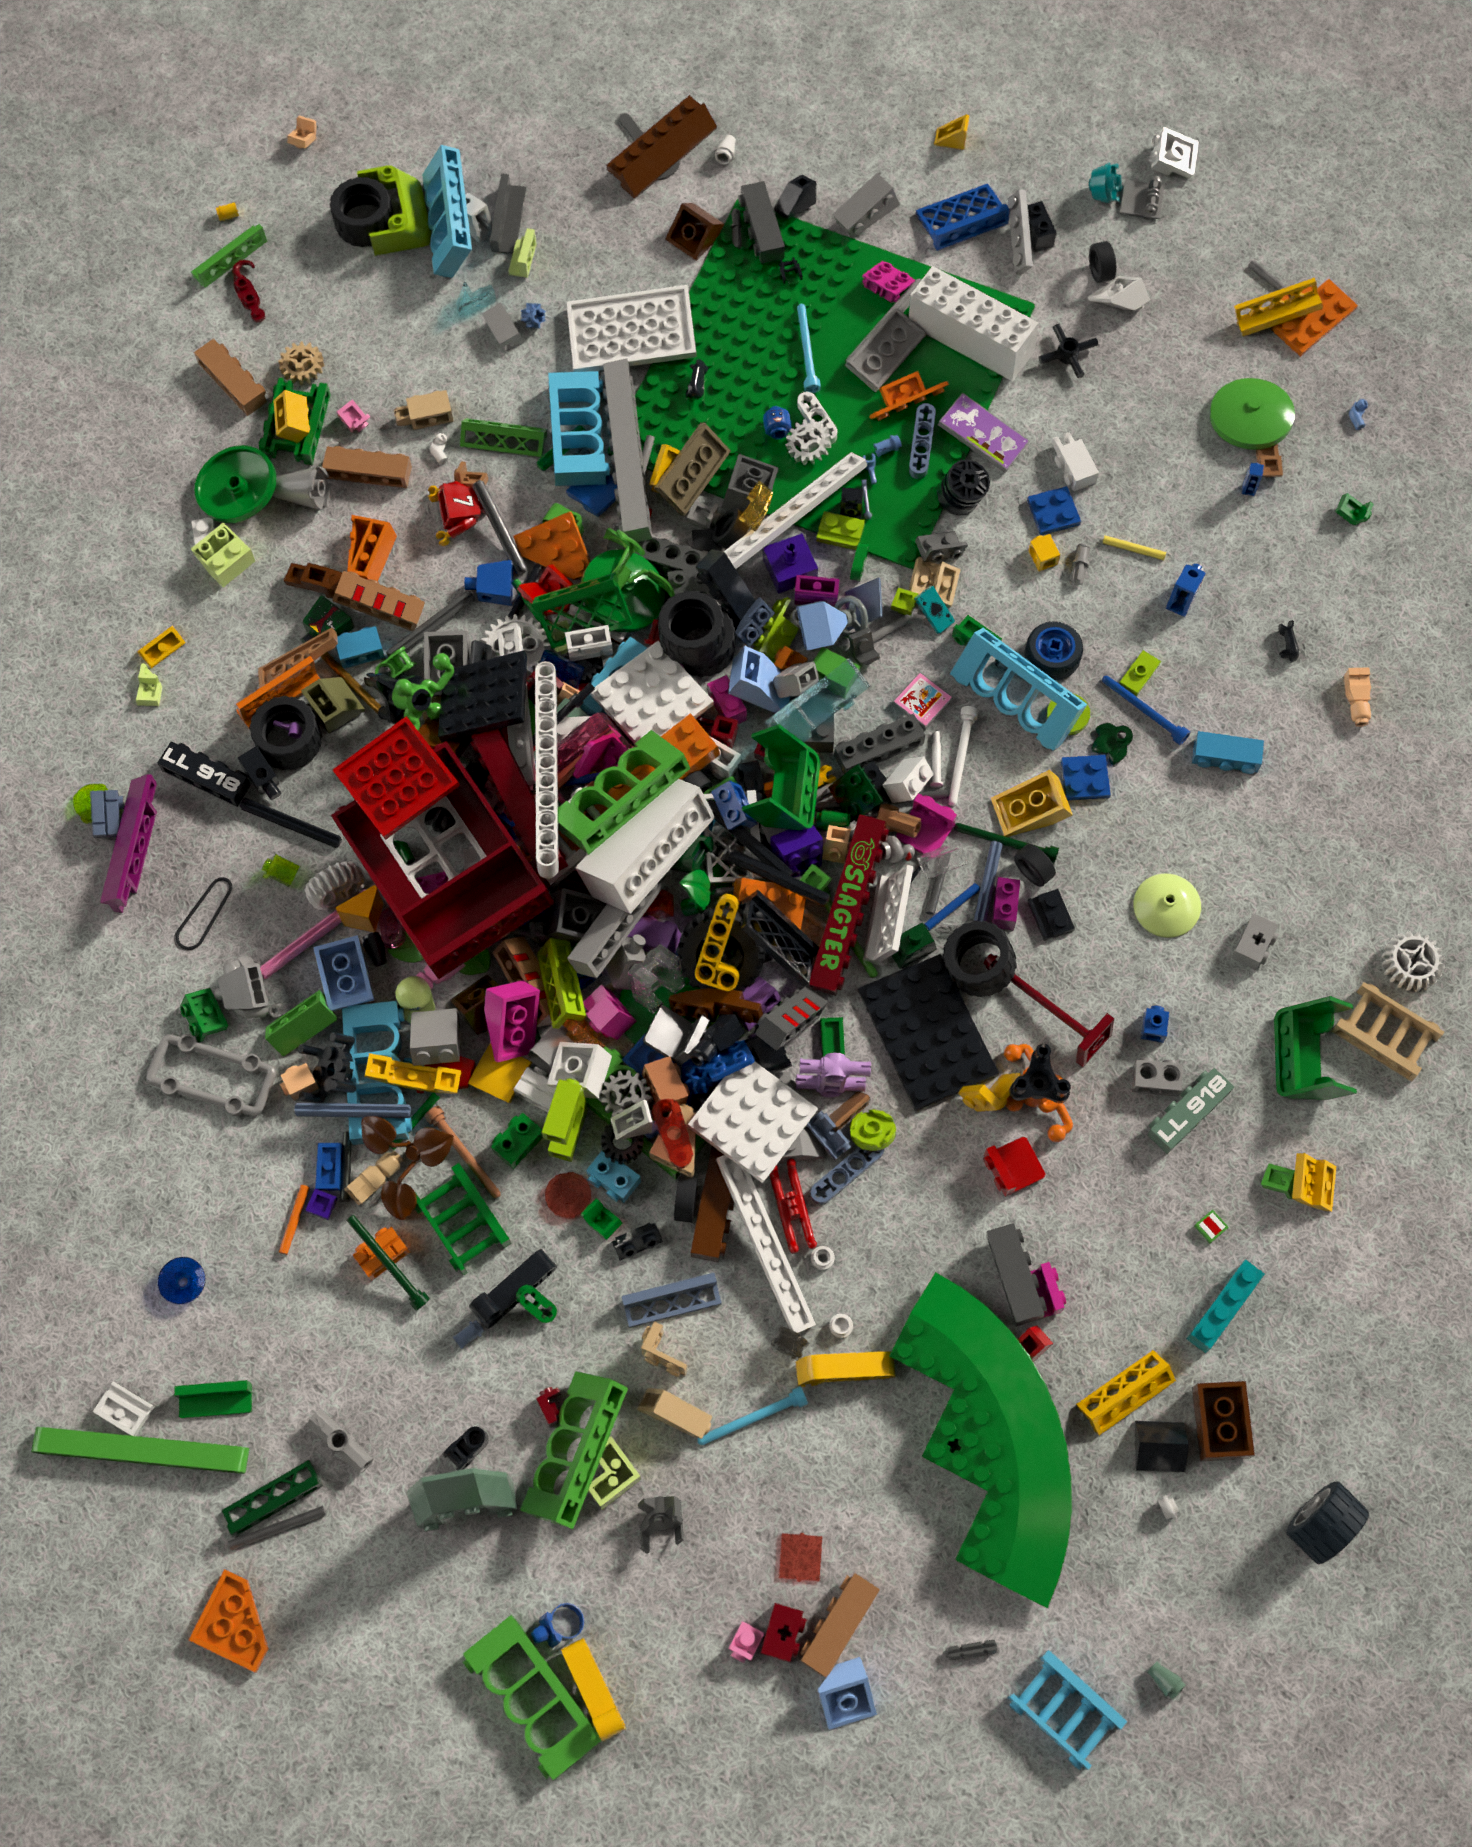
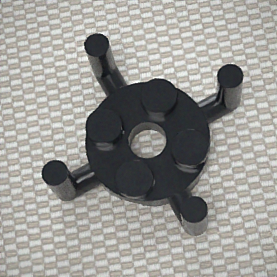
[297,1033,357,1103]

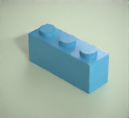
[1192,731,1264,774]

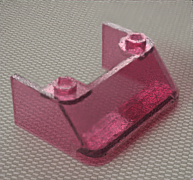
[534,712,632,804]

